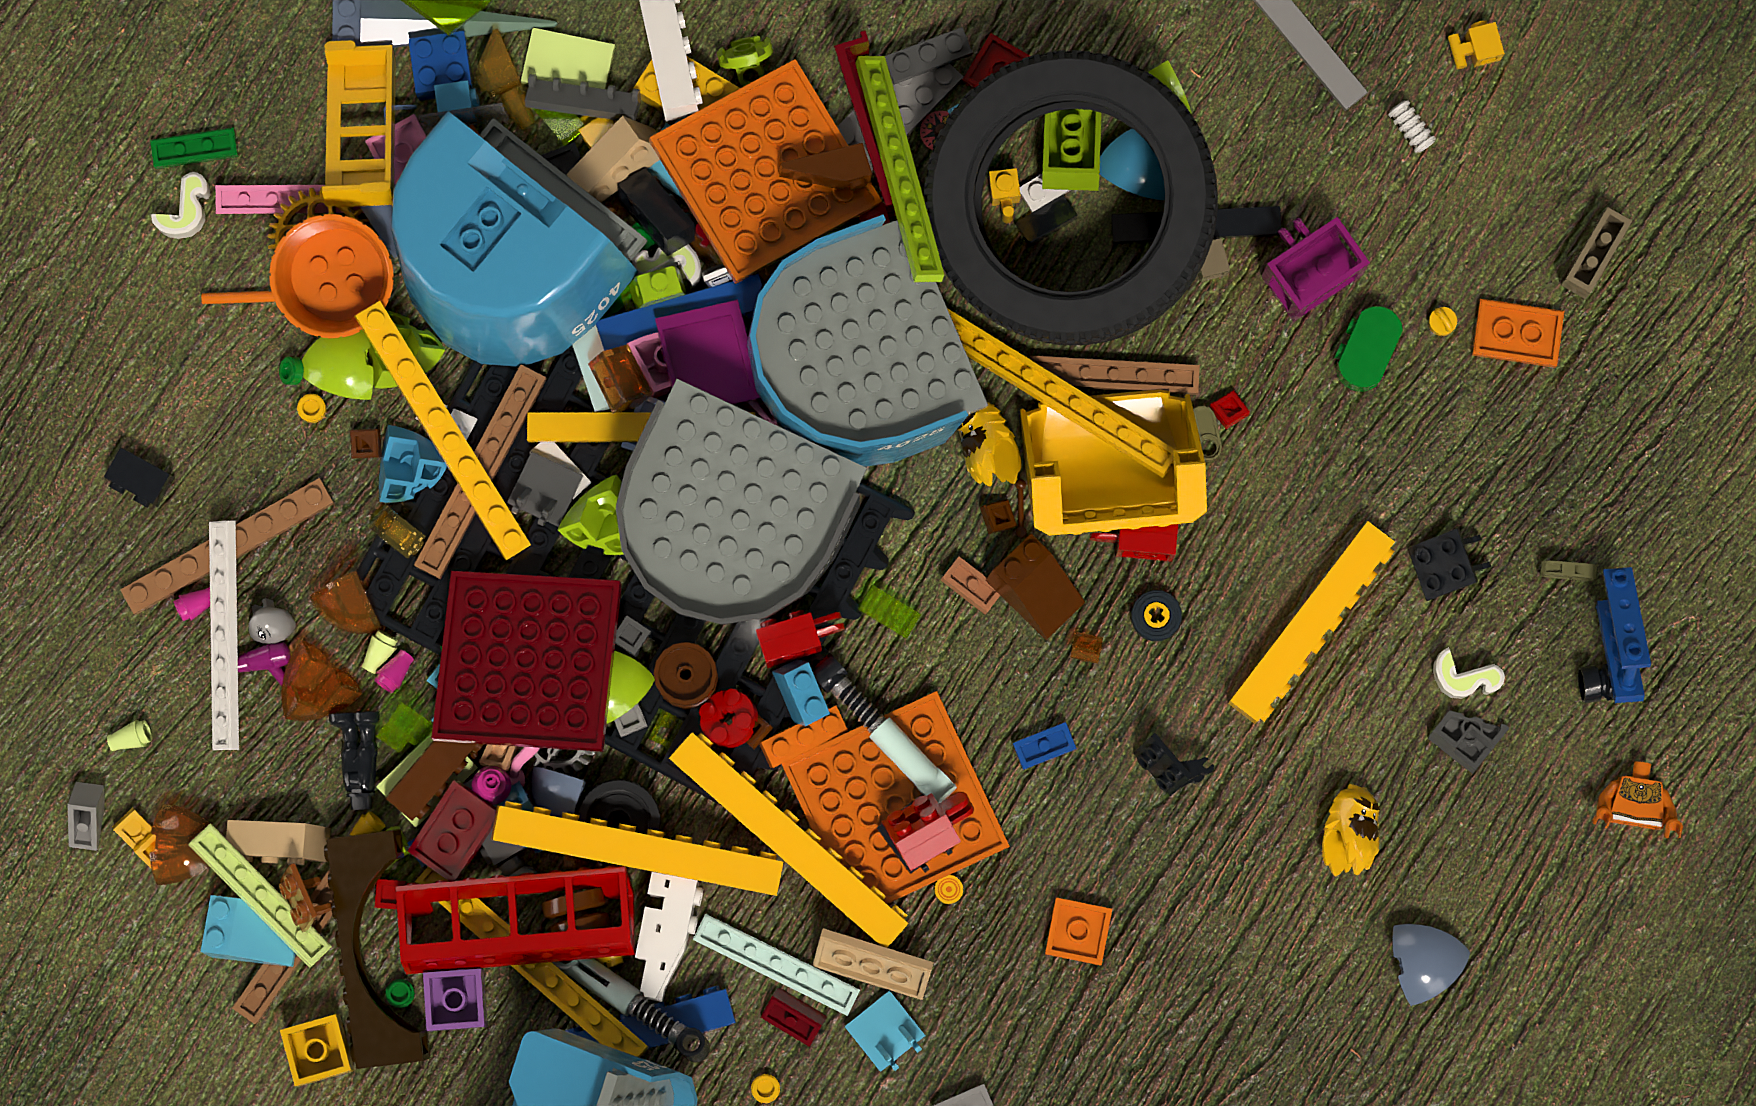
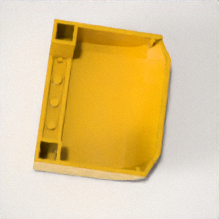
[1020,389,1207,536]

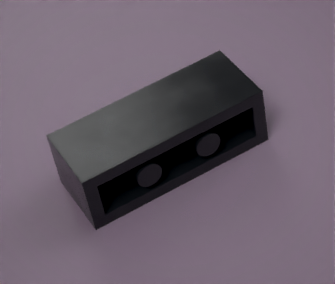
[617,168,696,257]

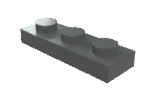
[885,27,973,85]

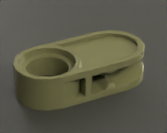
[1193,406,1222,462]
[1540,561,1597,581]

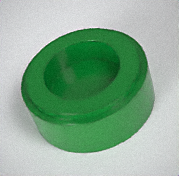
[279,356,304,385]

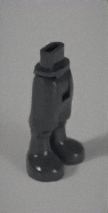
[329,711,380,810]

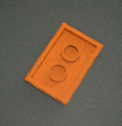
[1472,299,1564,368]

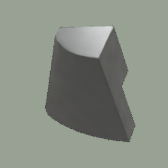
[1428,711,1509,774]

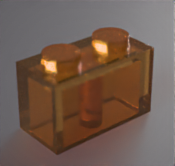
[588,344,652,414]

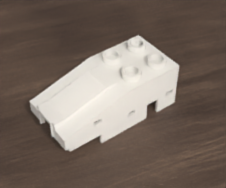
[635,872,703,1002]

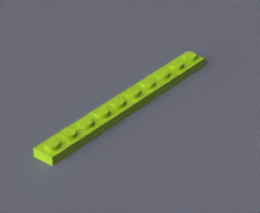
[856,56,944,282]

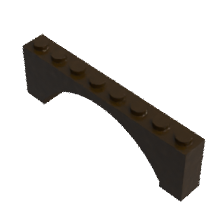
[324,829,431,1069]

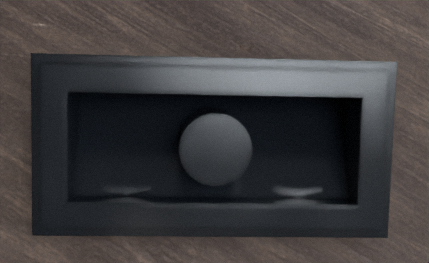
[1015,195,1078,247]

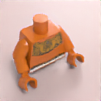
[1592,761,1683,838]

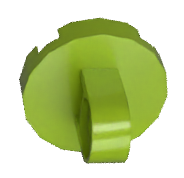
[716,36,773,87]

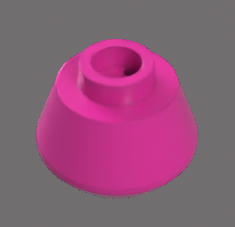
[472,766,511,805]

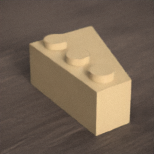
[567,116,660,203]
[226,820,331,865]

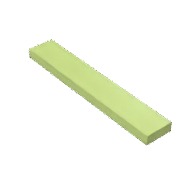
[189,823,332,968]

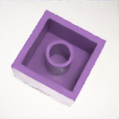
[423,968,488,1031]

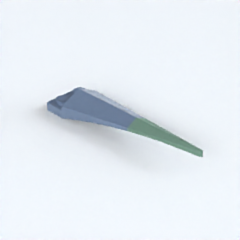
[332,0,558,48]

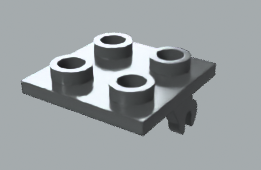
[507,452,583,527]

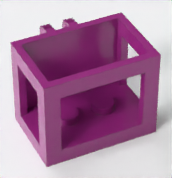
[1261,217,1370,322]

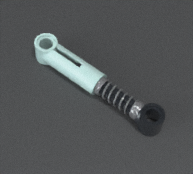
[812,653,957,803]
[553,958,710,1062]

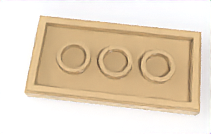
[813,928,934,1000]

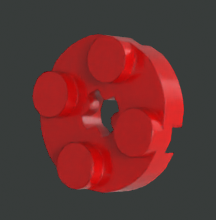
[699,689,758,748]

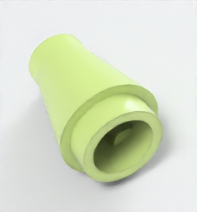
[361,630,398,674]
[107,720,152,751]

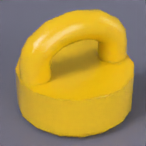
[1428,307,1457,336]

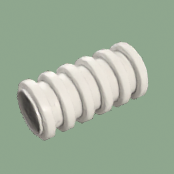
[1388,100,1436,153]

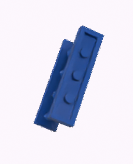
[1596,567,1651,703]

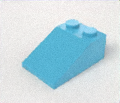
[201,895,296,967]

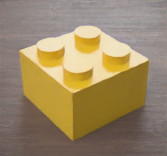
[280,1014,355,1086]

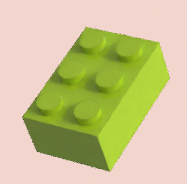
[1042,109,1101,191]

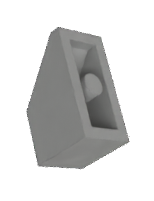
[68,782,105,851]

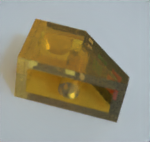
[476,28,521,98]
[369,505,426,559]

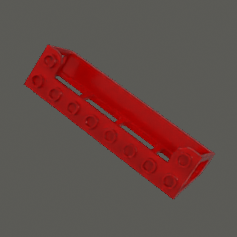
[396,865,635,974]

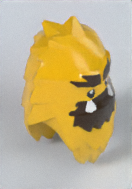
[957,402,1021,487]
[1322,784,1380,876]

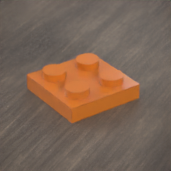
[1045,898,1112,966]

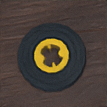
[1131,590,1182,641]

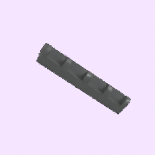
[525,74,641,121]

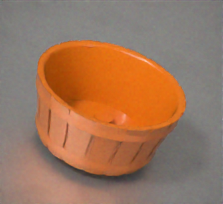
[269,214,394,338]

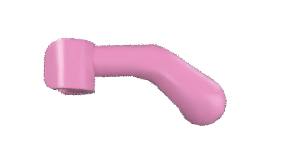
[507,747,540,787]

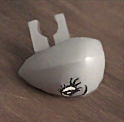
[249,598,296,643]

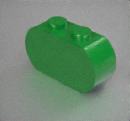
[1334,306,1403,392]

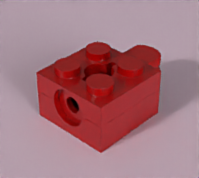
[1090,524,1178,562]
[756,610,845,668]
[882,792,974,871]

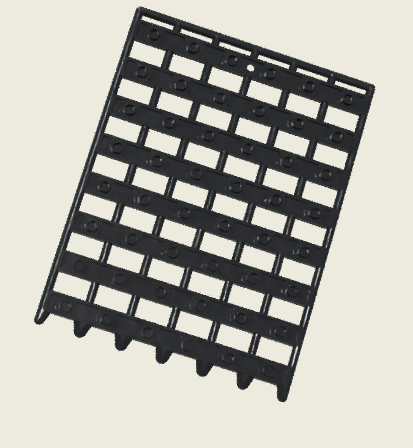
[341,345,915,807]

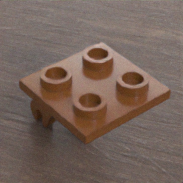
[279,863,332,933]

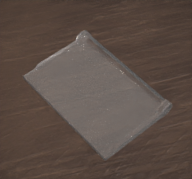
[418,103,510,135]

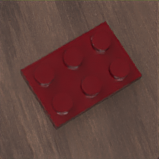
[408,780,497,882]

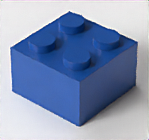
[408,31,474,101]

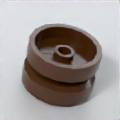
[654,642,718,709]
[541,888,612,933]

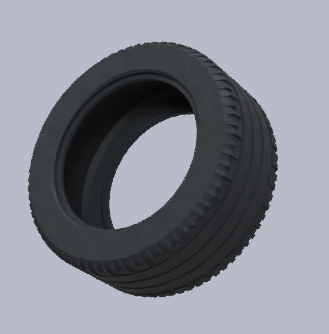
[924,50,1218,346]

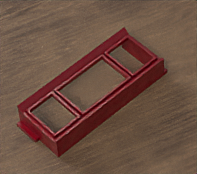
[834,30,896,219]

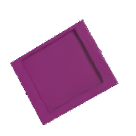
[655,300,761,405]

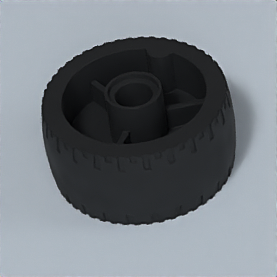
[576,779,661,865]

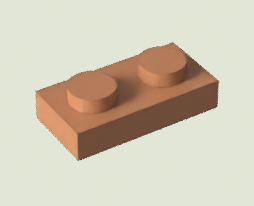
[941,557,1000,615]

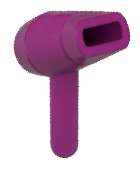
[238,642,300,698]

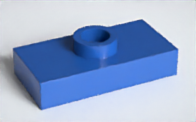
[1013,722,1076,770]

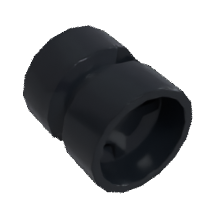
[1578,664,1614,704]

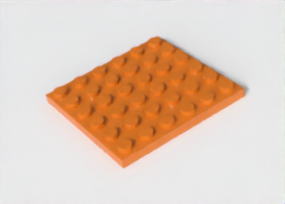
[649,59,882,284]
[782,691,1010,904]

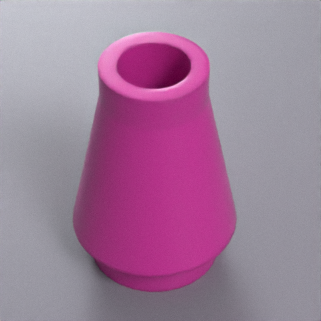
[173,587,210,622]
[374,650,414,693]

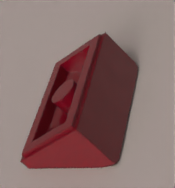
[760,988,827,1047]

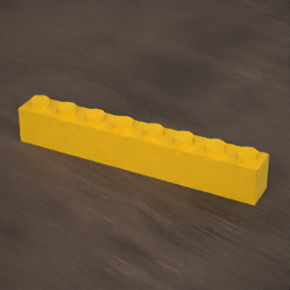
[1228,521,1395,724]

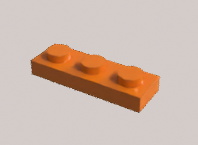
[759,705,848,768]

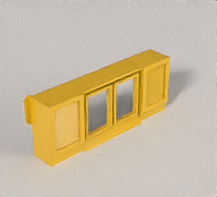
[322,40,396,207]

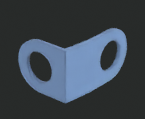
[384,105,417,125]

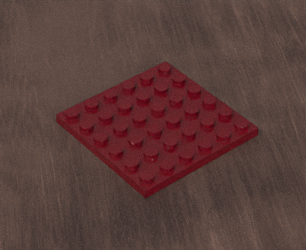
[431,571,622,752]

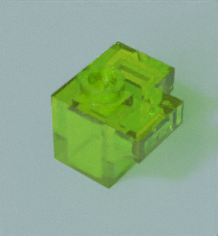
[376,702,433,753]

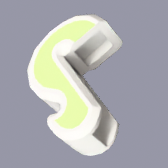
[151,172,210,239]
[632,244,702,288]
[1433,647,1505,699]

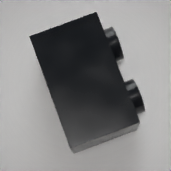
[104,447,174,508]

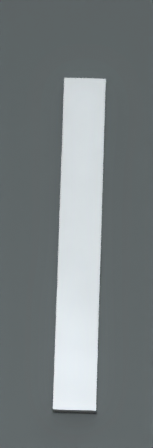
[209,521,239,750]

